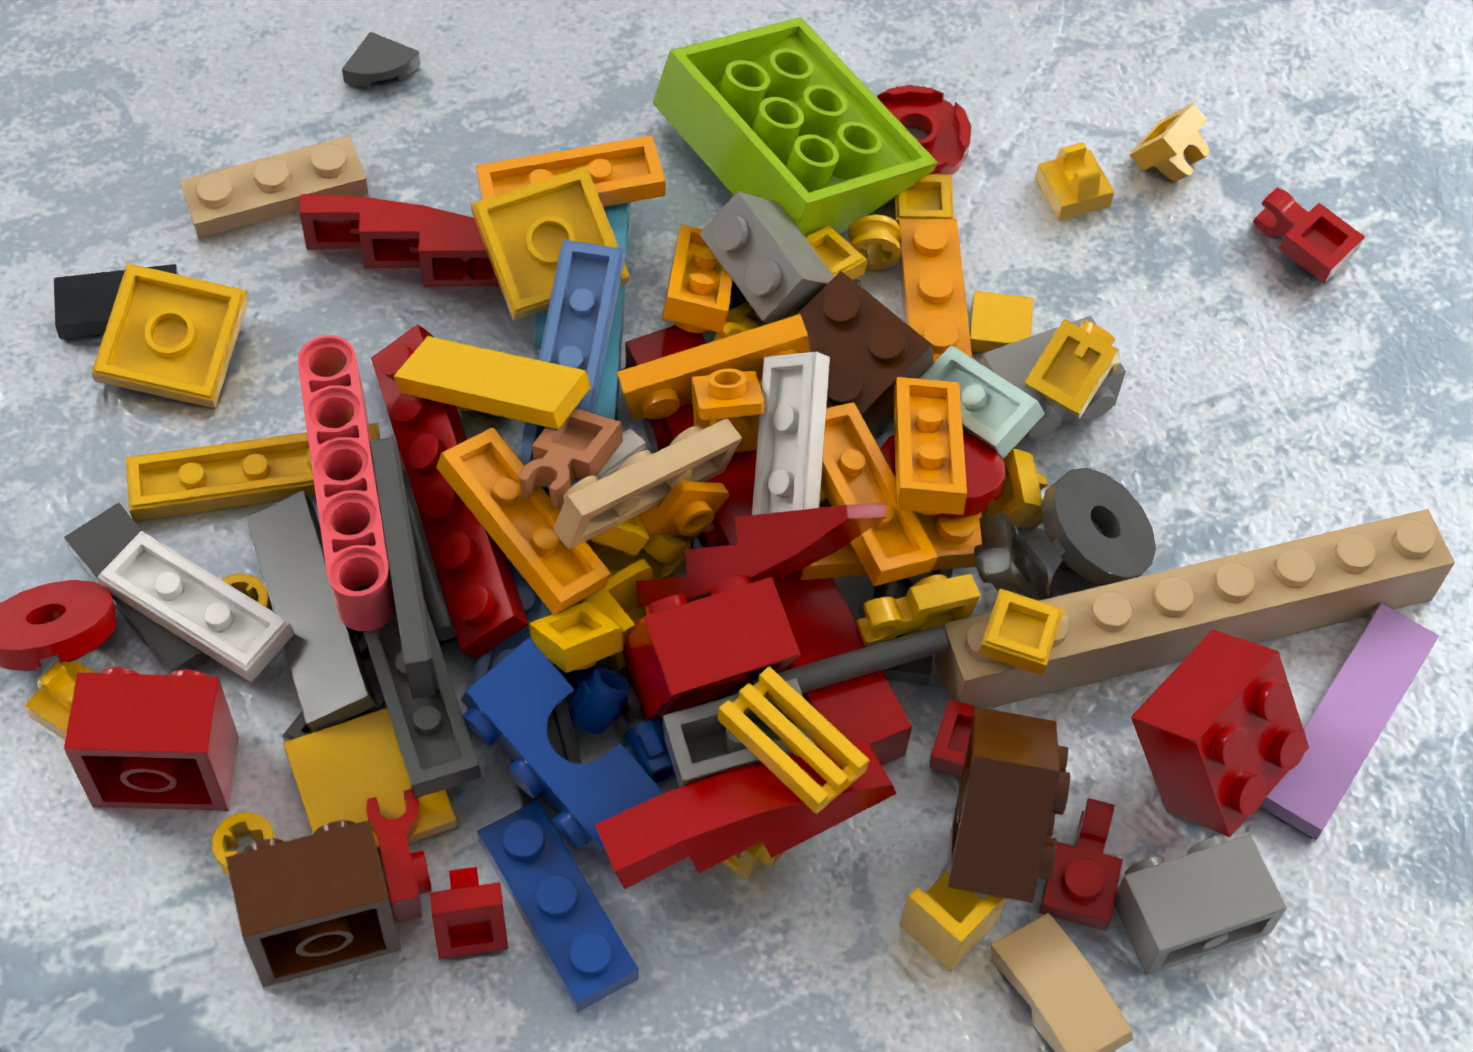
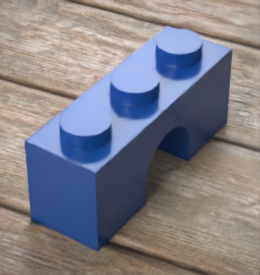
[461,638,664,855]

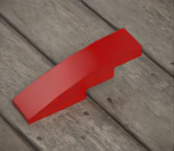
[299,194,500,287]
[636,503,887,607]
[595,741,897,889]

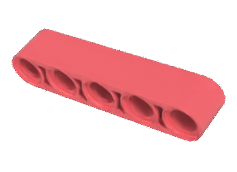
[298,335,396,631]

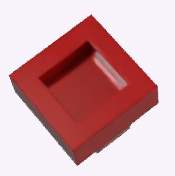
[429,867,509,959]

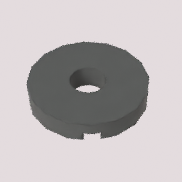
[1041,468,1156,586]

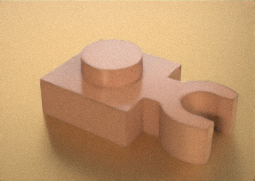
[519,408,623,509]

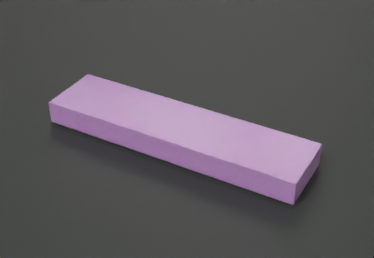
[1260,603,1439,840]

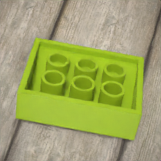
[653,17,938,237]

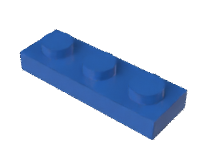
[477,800,639,1013]

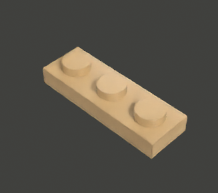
[180,136,369,239]
[553,418,742,549]

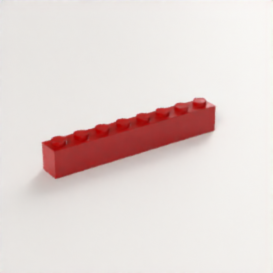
[619,325,912,765]

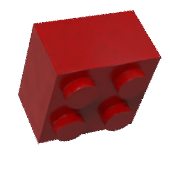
[622,574,800,720]
[1131,629,1309,837]
[64,667,239,811]

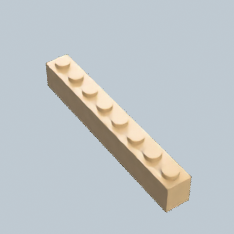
[934,509,1455,709]

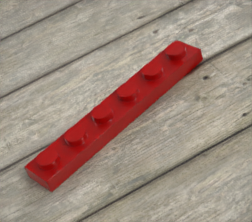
[371,324,529,659]

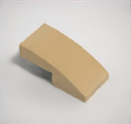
[990,913,1133,1052]

